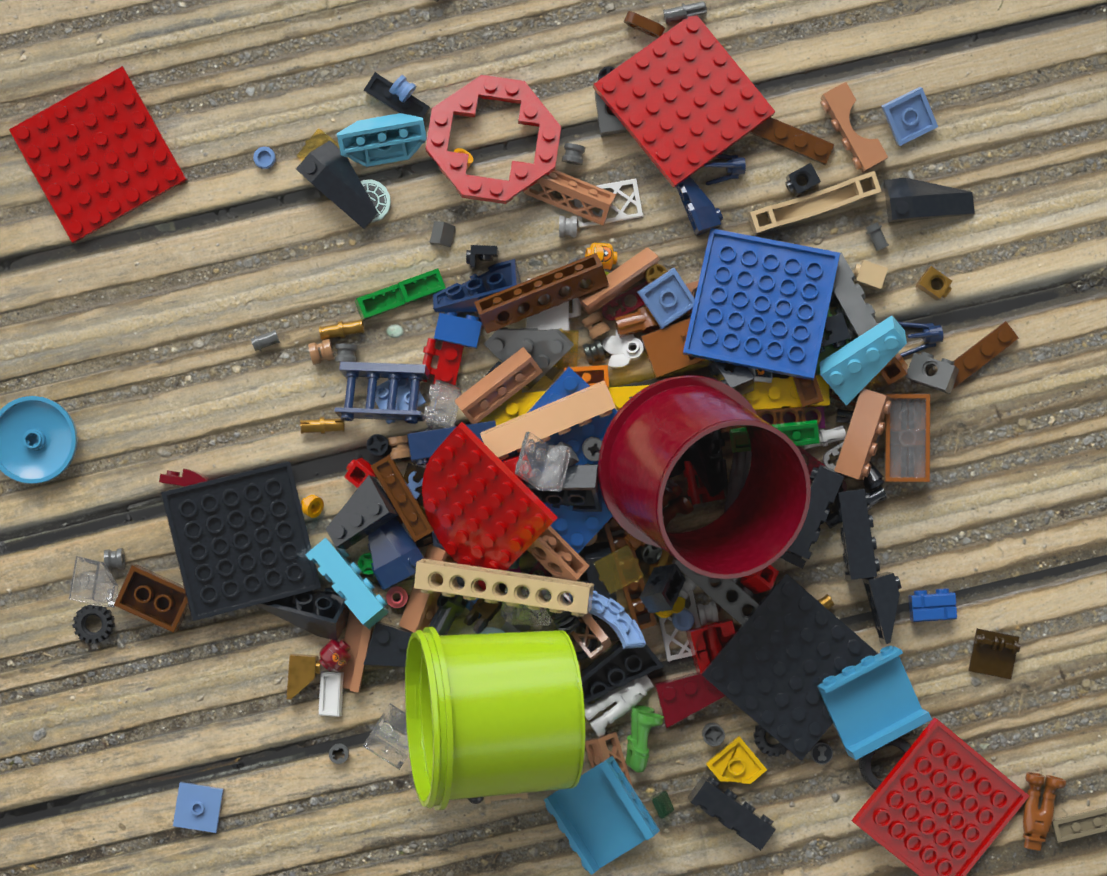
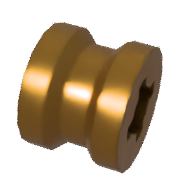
[645,264,667,284]

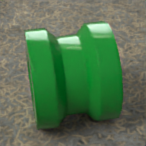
[358,552,374,575]

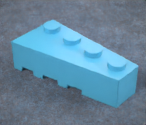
[820,316,907,406]
[305,538,389,629]

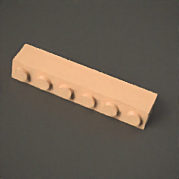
[480,381,616,460]

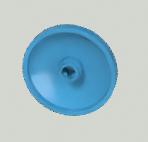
[0,396,78,484]

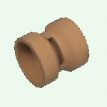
[581,311,610,340]
[308,339,335,365]
[388,435,411,460]

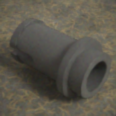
[865,222,889,251]
[251,330,280,352]

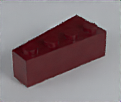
[654,672,725,728]

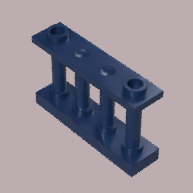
[334,361,430,424]

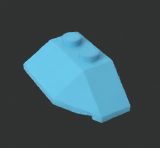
[337,113,427,167]

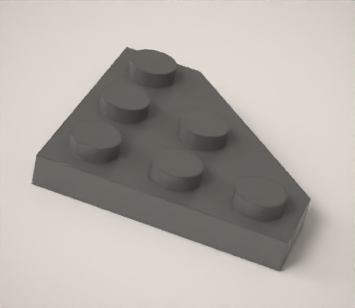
[484,327,574,389]

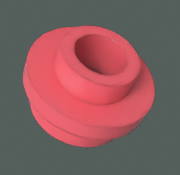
[386,586,408,608]

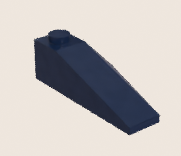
[676,176,723,236]
[433,259,521,312]
[368,517,424,590]

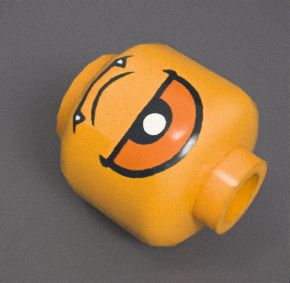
[585,243,617,270]

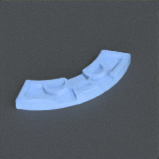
[569,590,646,649]

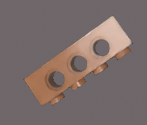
[527,526,589,581]

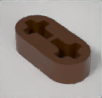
[623,11,665,38]

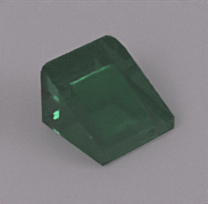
[651,790,674,819]

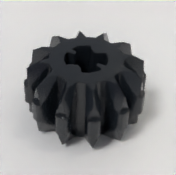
[546,597,580,633]

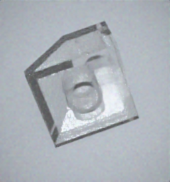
[69,556,119,608]

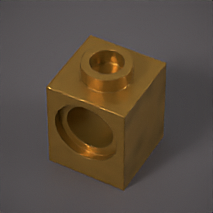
[915,266,952,301]

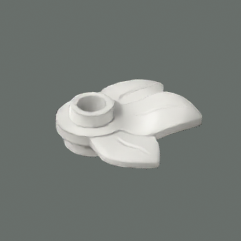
[601,329,644,368]

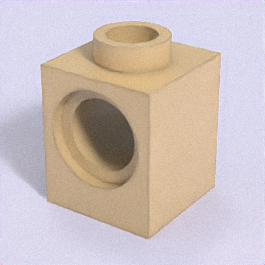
[853,260,888,291]

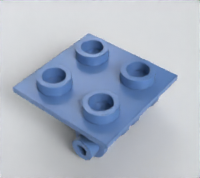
[375,379,426,424]

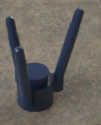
[704,154,746,186]
[898,322,943,358]

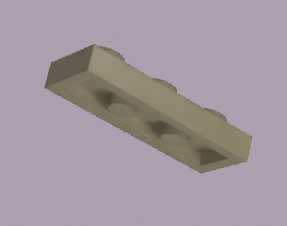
[1052,807,1107,843]

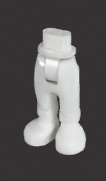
[584,675,654,738]

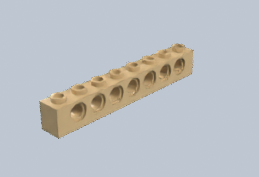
[414,559,594,616]

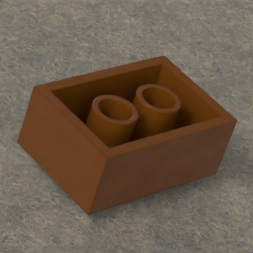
[114,564,189,633]

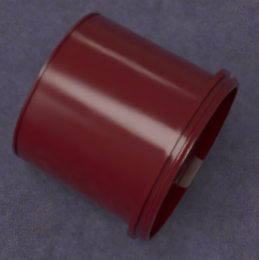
[598,375,811,579]

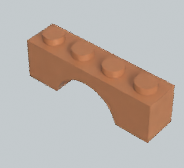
[820,82,888,173]

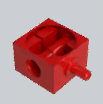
[686,619,735,674]

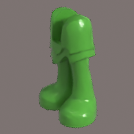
[625,705,664,773]

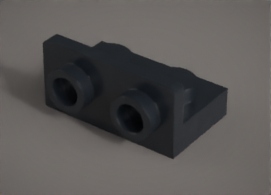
[466,245,498,269]

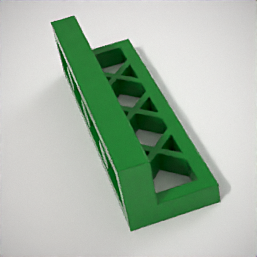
[729,420,820,453]

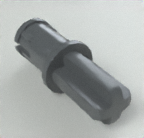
[663,1,707,23]

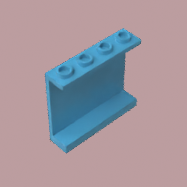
[817,646,932,760]
[544,756,660,875]

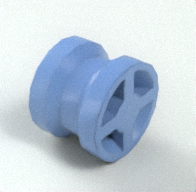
[389,75,417,103]

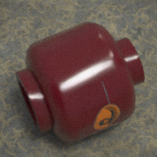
[319,640,352,672]

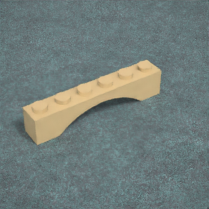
[748,171,882,236]

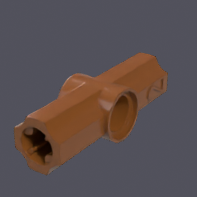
[615,306,683,337]

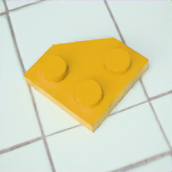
[705,735,767,784]

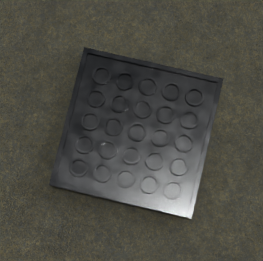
[160,461,321,621]
[701,574,879,761]

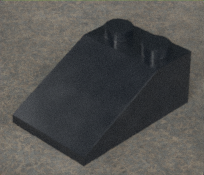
[863,572,902,644]

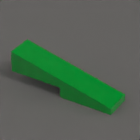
[355,268,446,321]

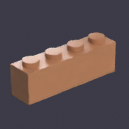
[834,388,892,480]

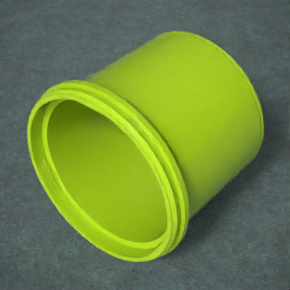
[405,627,585,810]

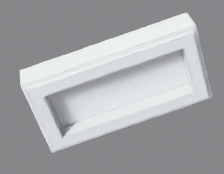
[319,671,344,717]

